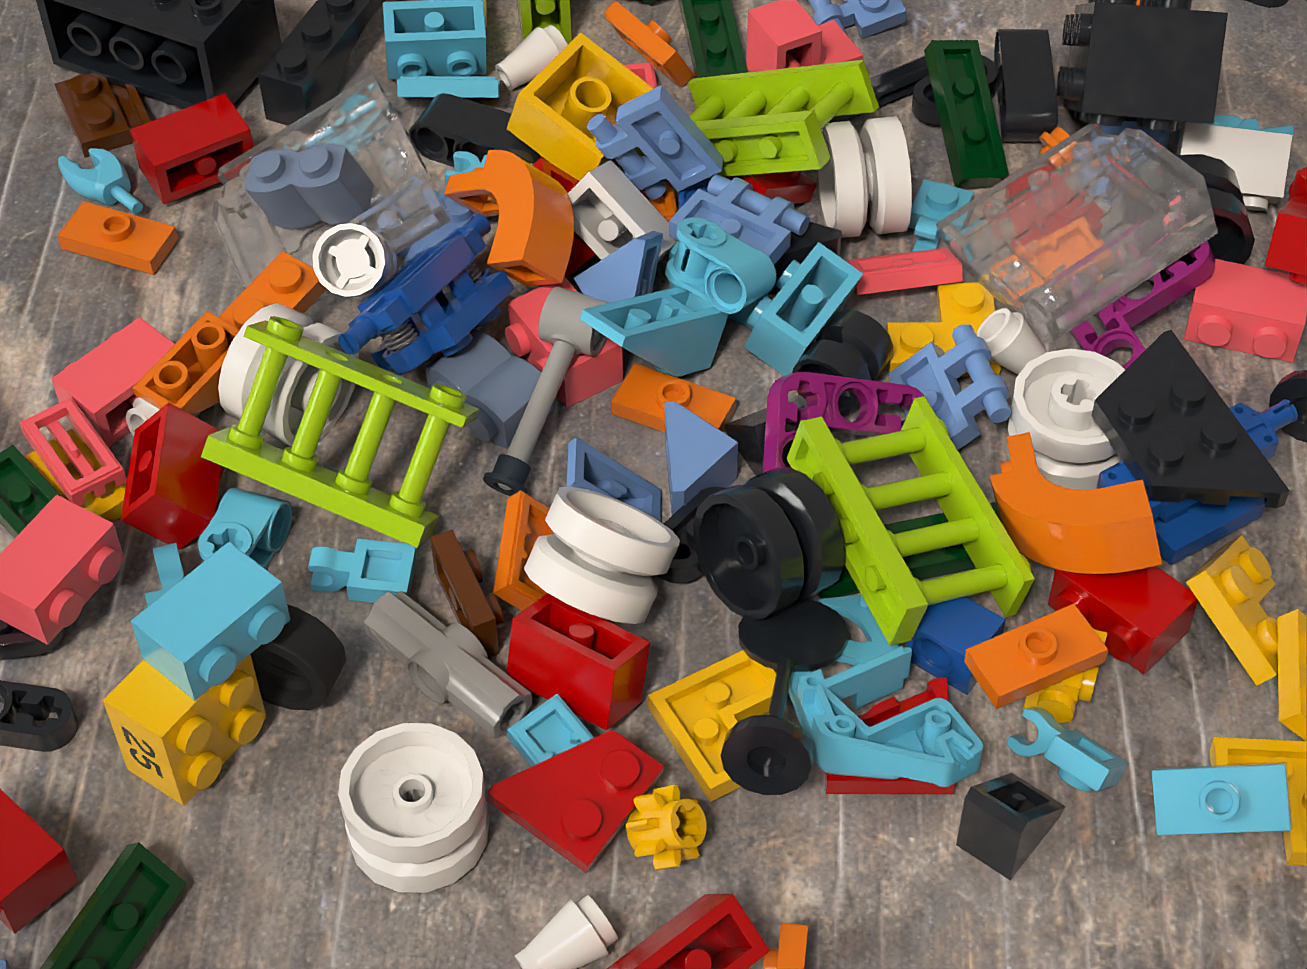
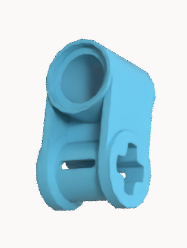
[665,217,776,314]
[198,487,292,569]

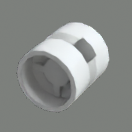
[312,223,397,300]

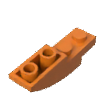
[133,251,327,415]

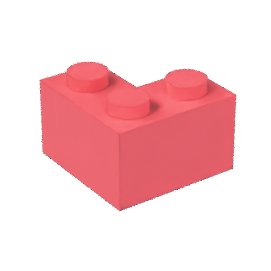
[746,0,864,72]

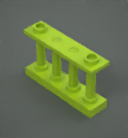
[635,60,879,181]
[201,316,479,548]
[787,396,1035,646]

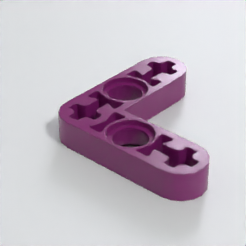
[1065,231,1216,370]
[763,372,924,473]

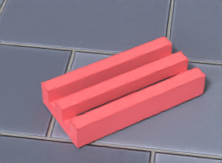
[847,248,963,295]
[19,397,127,506]

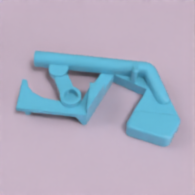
[788,593,983,787]

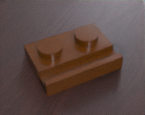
[55,73,151,158]

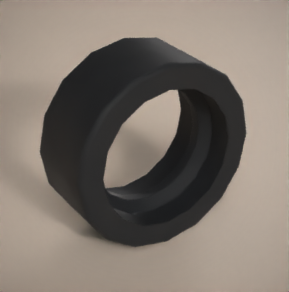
[250,604,347,711]

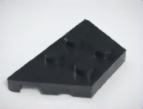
[1092,330,1289,508]

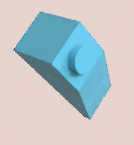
[580,287,728,377]

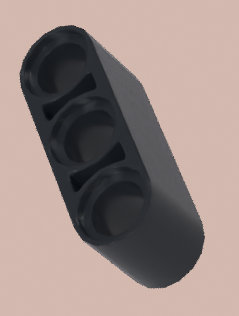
[994,29,1058,142]
[408,93,549,167]

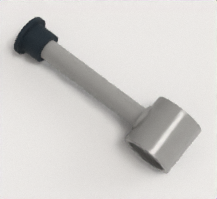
[483,286,610,496]

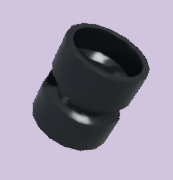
[793,310,894,415]

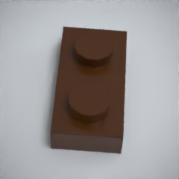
[430,529,505,658]

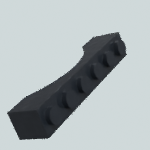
[257,0,386,133]

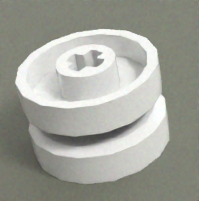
[816,116,912,238]
[218,303,359,447]
[1005,349,1125,490]
[524,486,680,624]
[338,723,489,893]

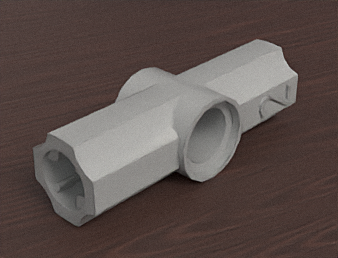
[364,591,532,738]

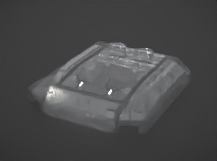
[212,74,451,306]
[936,124,1218,343]

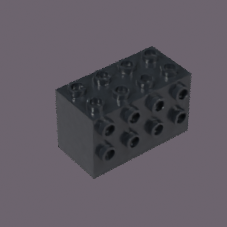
[36,0,282,108]
[1056,0,1228,131]

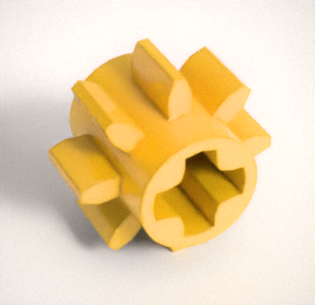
[626,785,707,870]

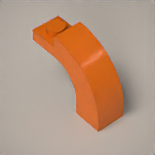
[444,150,574,287]
[989,432,1162,574]

